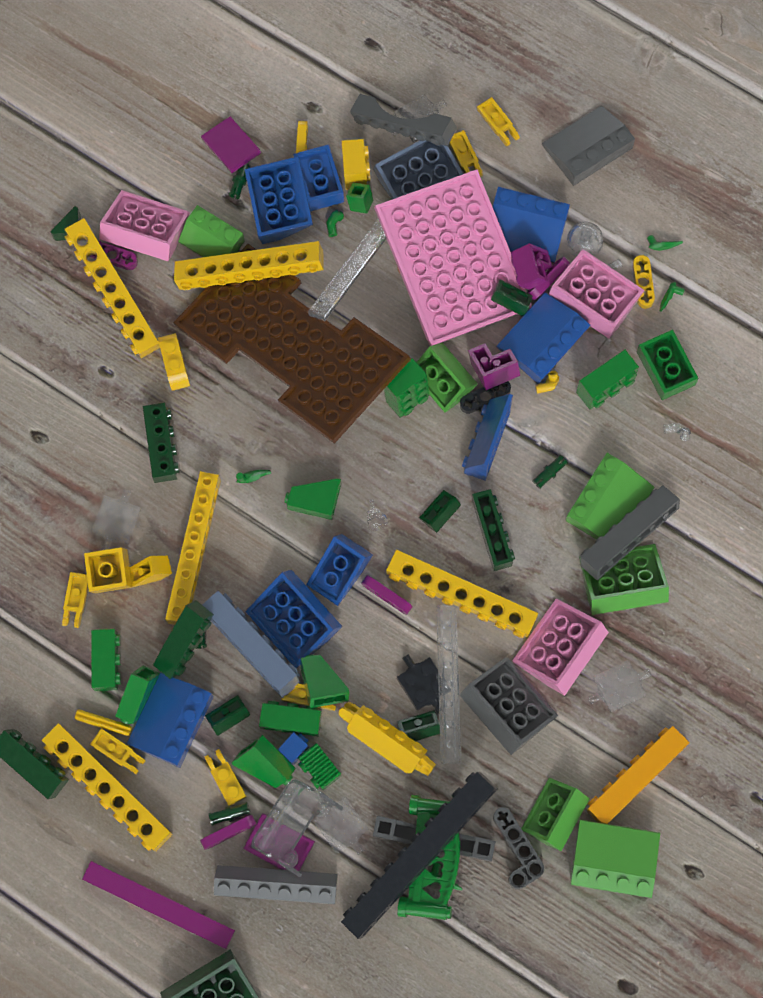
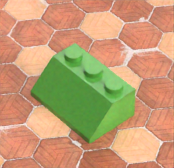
[178,205,245,257]
[416,343,478,412]
[521,778,590,851]

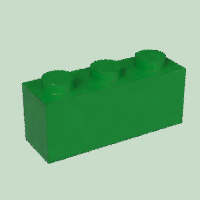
[91,629,121,691]
[259,701,322,737]

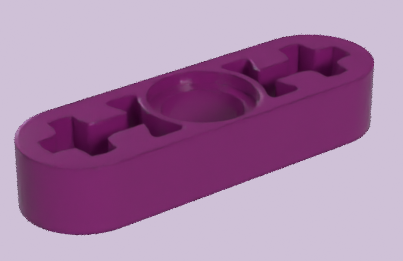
[89,241,138,270]
[527,256,570,300]
[361,575,412,615]
[200,815,257,850]

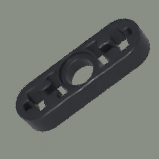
[460,381,511,414]

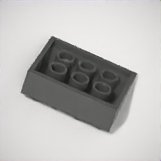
[542,105,635,186]
[460,656,558,755]

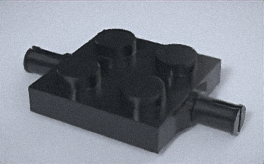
[396,654,451,714]

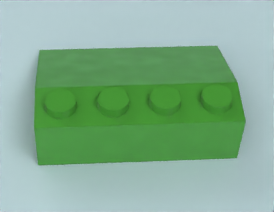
[566,453,654,540]
[579,544,669,615]
[570,820,660,898]

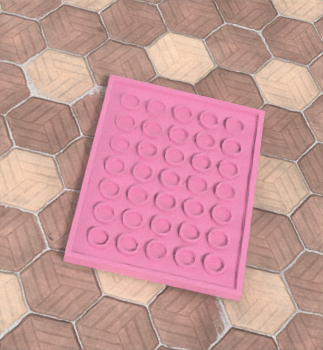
[374,170,532,346]

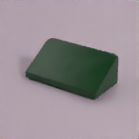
[491,279,533,316]
[419,490,461,533]
[205,695,250,736]
[397,710,441,741]

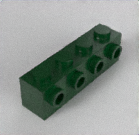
[143,402,180,483]
[472,489,515,572]
[153,600,214,679]
[0,729,69,800]

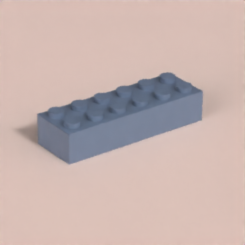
[202,591,300,698]

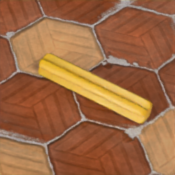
[75,709,132,736]

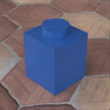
[278,732,309,765]

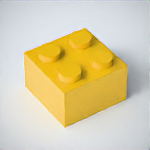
[342,139,370,190]
[84,547,132,593]

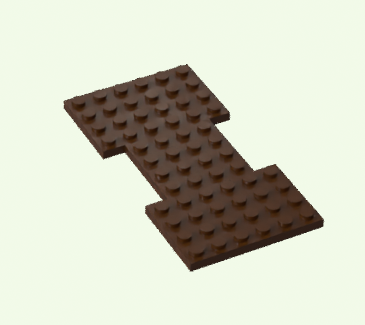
[173,243,411,444]

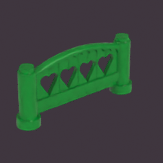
[397,795,460,920]

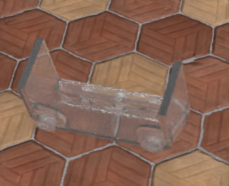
[251,779,344,877]

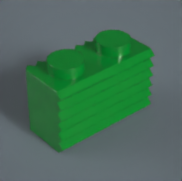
[298,743,342,790]

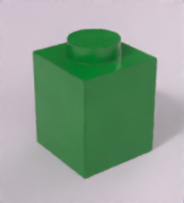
[346,182,374,214]

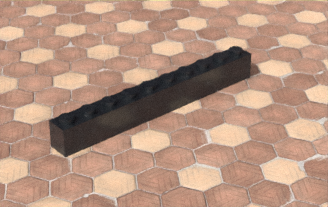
[341,772,498,939]

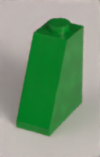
[284,479,342,520]
[300,655,350,708]
[115,666,160,724]
[231,735,296,788]

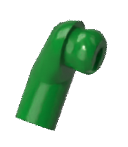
[326,210,344,237]

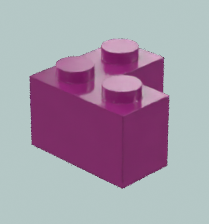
[511,243,552,290]
[468,343,520,390]

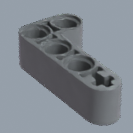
[493,807,544,890]

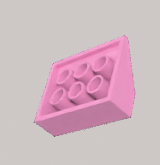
[99,190,190,261]
[549,249,644,339]
[512,599,609,696]

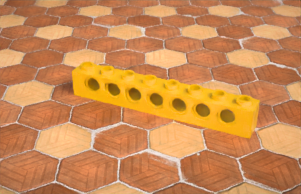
[64,218,160,358]
[174,241,324,290]
[165,471,221,625]
[386,549,538,638]
[42,723,173,852]

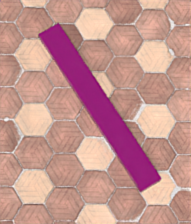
[82,861,235,949]

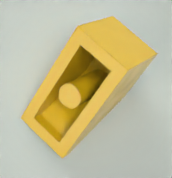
[130,555,172,587]

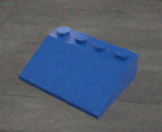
[245,157,313,245]
[493,187,570,263]
[496,293,591,384]
[462,394,513,481]
[245,570,343,669]
[127,673,214,768]

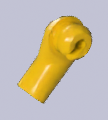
[535,370,559,394]

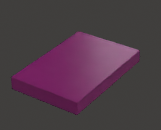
[201,116,261,174]
[243,813,315,871]

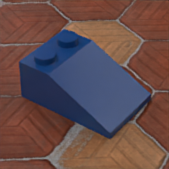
[293,145,344,211]
[306,534,373,606]

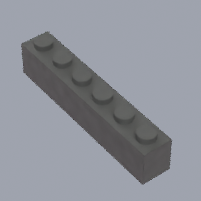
[580,485,680,580]
[214,865,338,904]

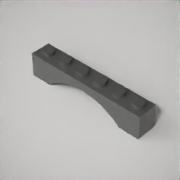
[350,94,457,146]
[373,816,496,862]

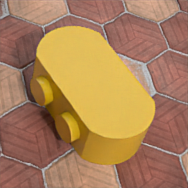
[158,333,190,391]

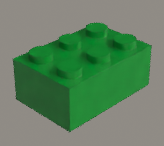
[637,329,699,400]
[576,349,639,410]
[384,358,430,418]

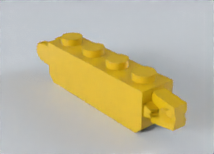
[338,702,436,776]

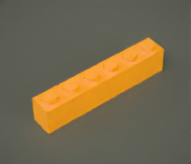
[587,726,690,824]

